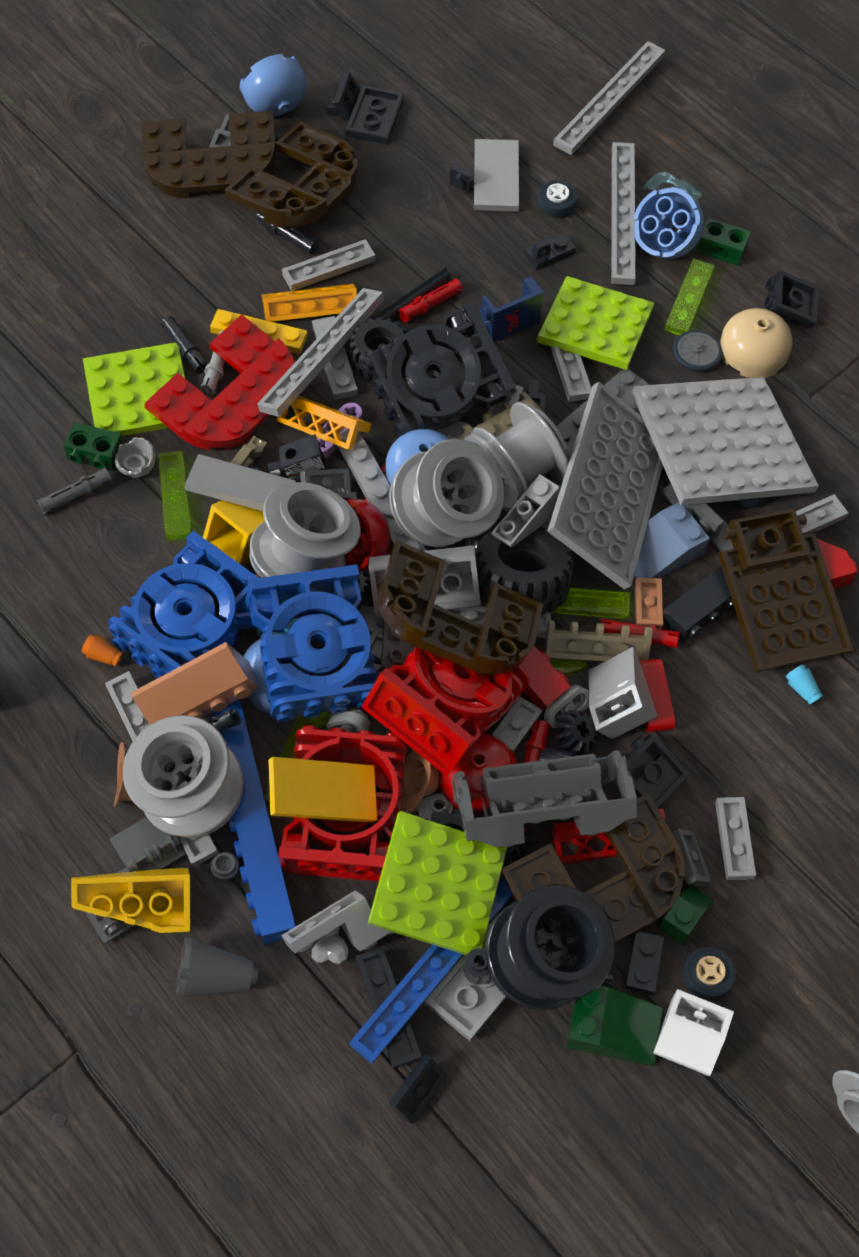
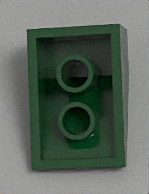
[566,986,662,1067]

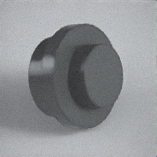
[211,852,239,881]

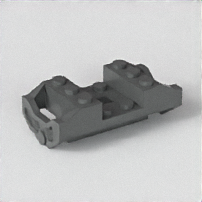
[452,750,637,847]

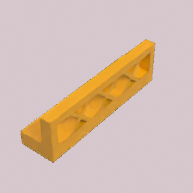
[262,284,357,322]
[276,396,372,450]

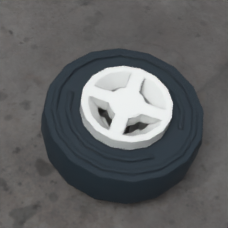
[537,180,578,217]

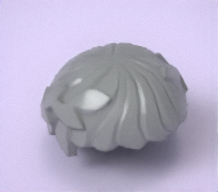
[115,437,155,478]

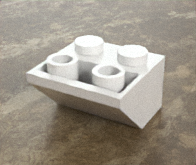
[653,989,734,1076]

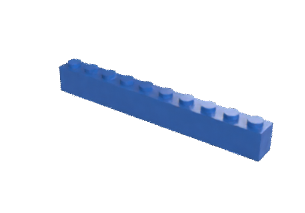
[205,699,295,945]

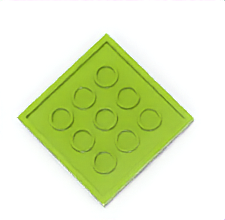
[537,276,654,370]
[83,343,185,436]
[367,811,507,955]

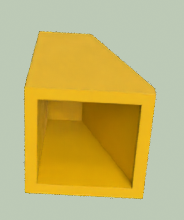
[203,500,265,567]

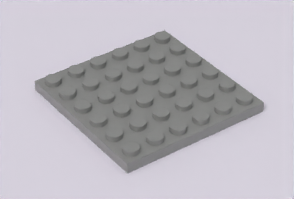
[631,377,818,505]

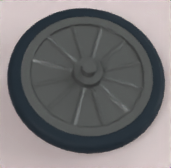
[673,330,723,371]

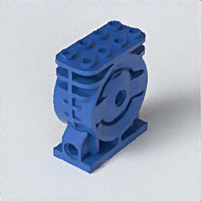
[108,531,258,679]
[245,565,379,722]

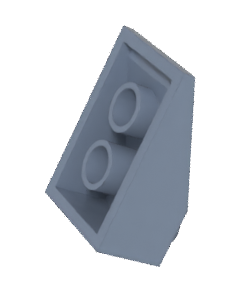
[634,502,710,579]

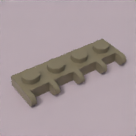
[446,391,544,440]
[544,620,653,661]

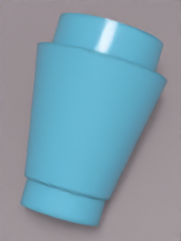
[786,664,823,705]

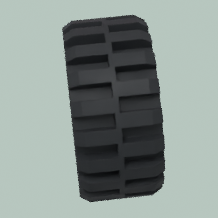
[475,527,574,616]

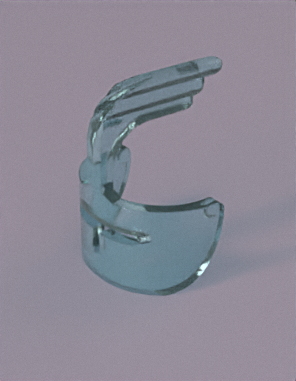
[643,172,702,201]

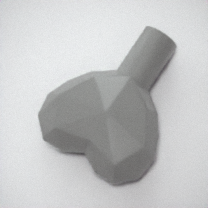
[311,926,349,964]

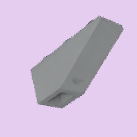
[491,475,560,547]

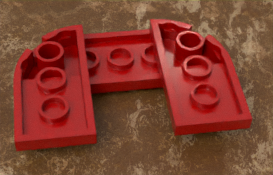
[144,314,295,450]

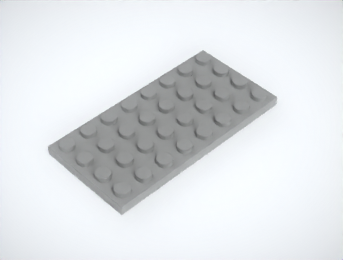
[547,382,663,589]

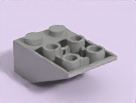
[589,647,658,739]

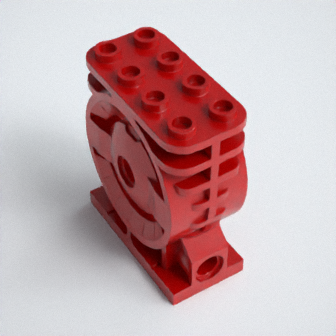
[362,646,530,777]
[278,726,407,882]

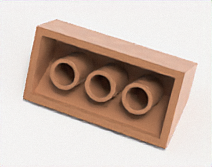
[131,642,259,725]

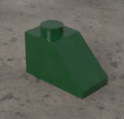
[659,885,714,946]

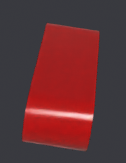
[639,659,675,733]

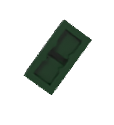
[696,218,751,266]
[63,422,123,471]

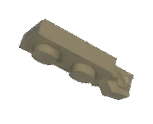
[230,435,267,468]

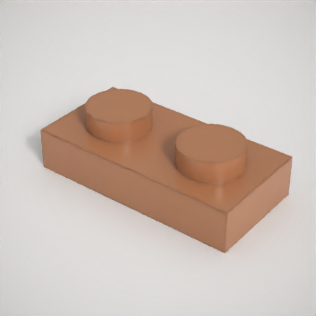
[635,578,663,629]

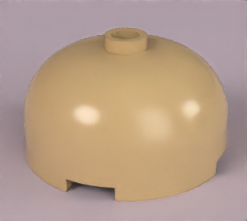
[720,308,793,378]

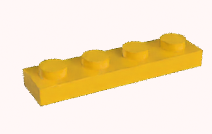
[210,309,307,354]

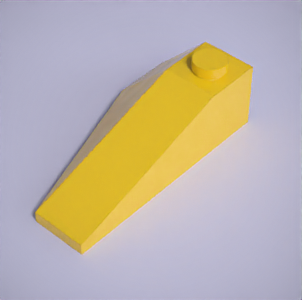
[71,868,190,933]

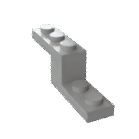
[281,890,395,953]

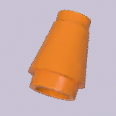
[81,634,124,667]

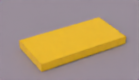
[269,757,377,822]

